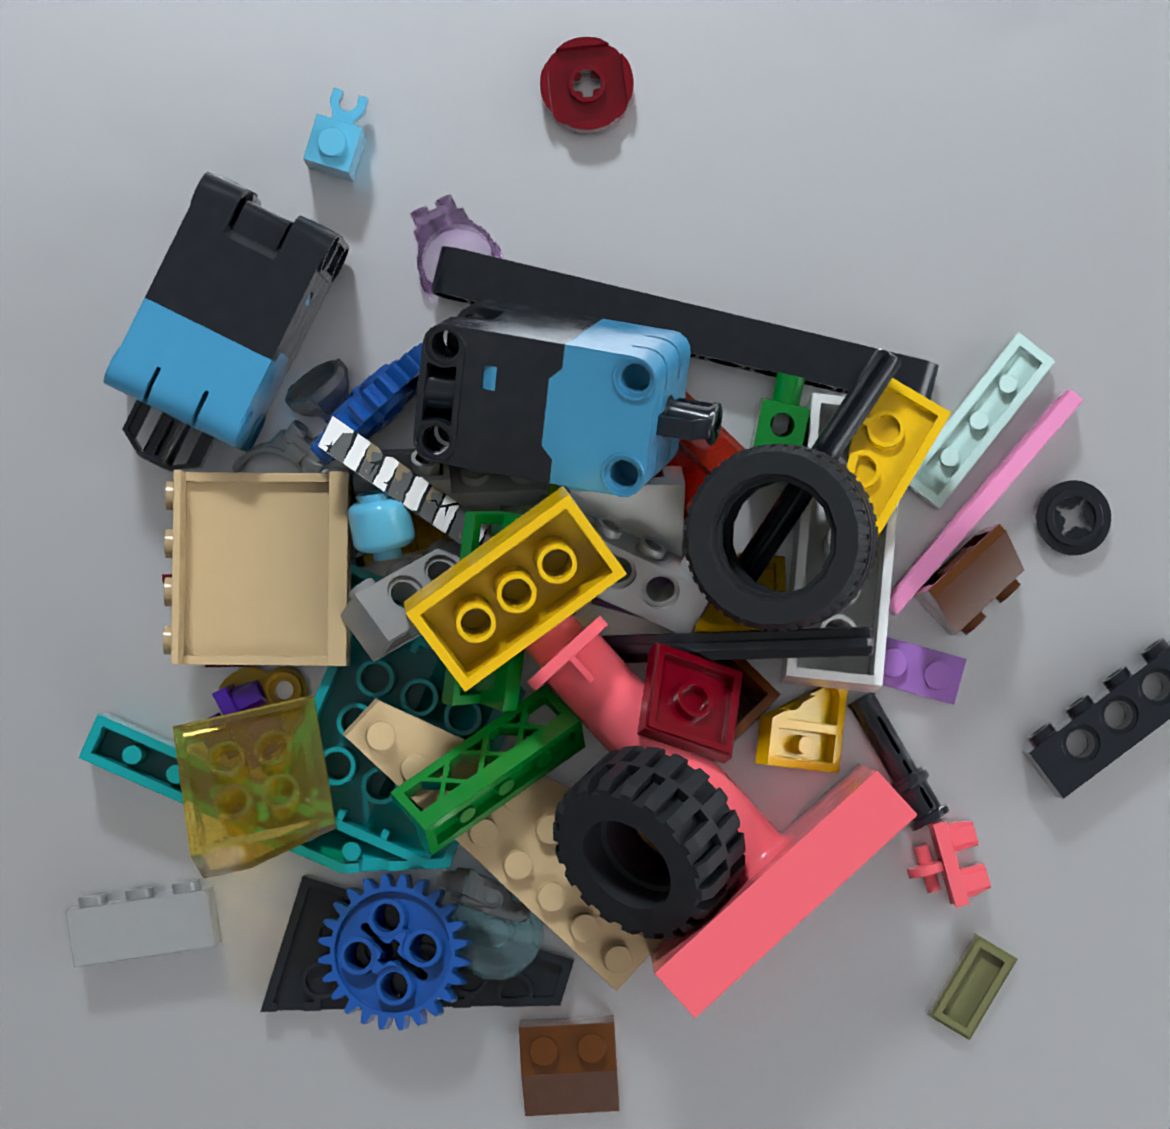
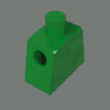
[749,372,810,483]

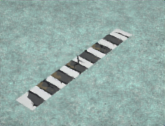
[318,416,492,546]

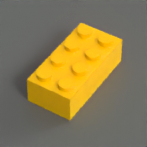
[404,486,627,692]

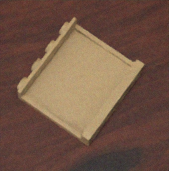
[163,470,352,666]

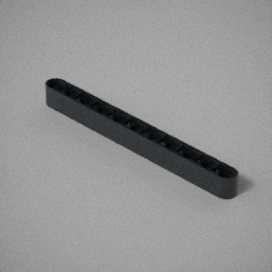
[430,246,939,400]

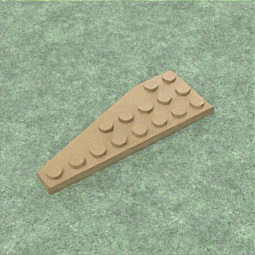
[343,698,665,991]

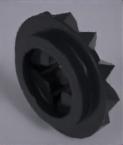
[1035,480,1111,556]

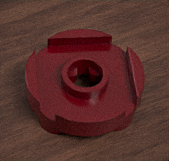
[540,37,634,133]

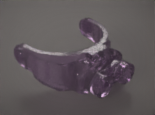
[410,194,503,294]

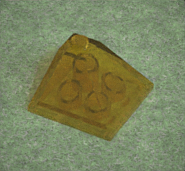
[172,695,337,879]

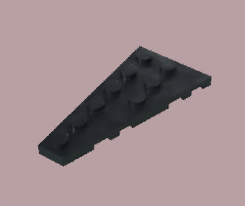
[260,874,574,1012]

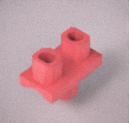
[907,818,991,908]

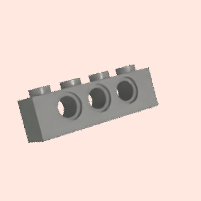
[535,493,708,633]
[340,524,492,662]

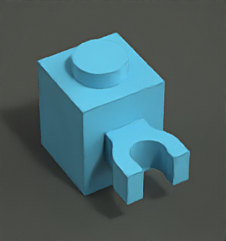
[303,88,369,182]

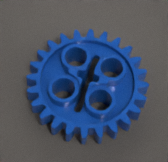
[310,343,422,465]
[318,873,473,1030]

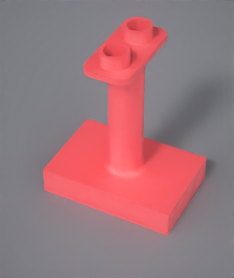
[524,615,917,1018]

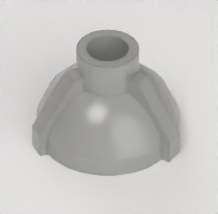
[285,358,349,421]

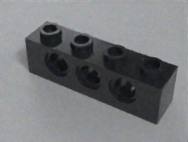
[1022,637,1170,799]

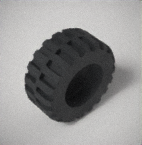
[553,746,746,939]

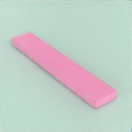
[889,389,1083,615]

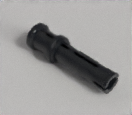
[847,692,950,831]

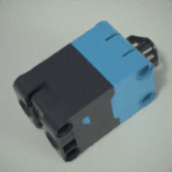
[103,170,349,472]
[413,299,723,497]

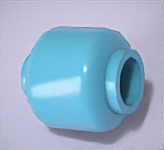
[347,489,415,561]

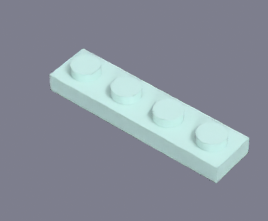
[908,332,1056,509]

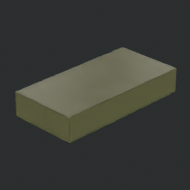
[927,933,1018,1040]

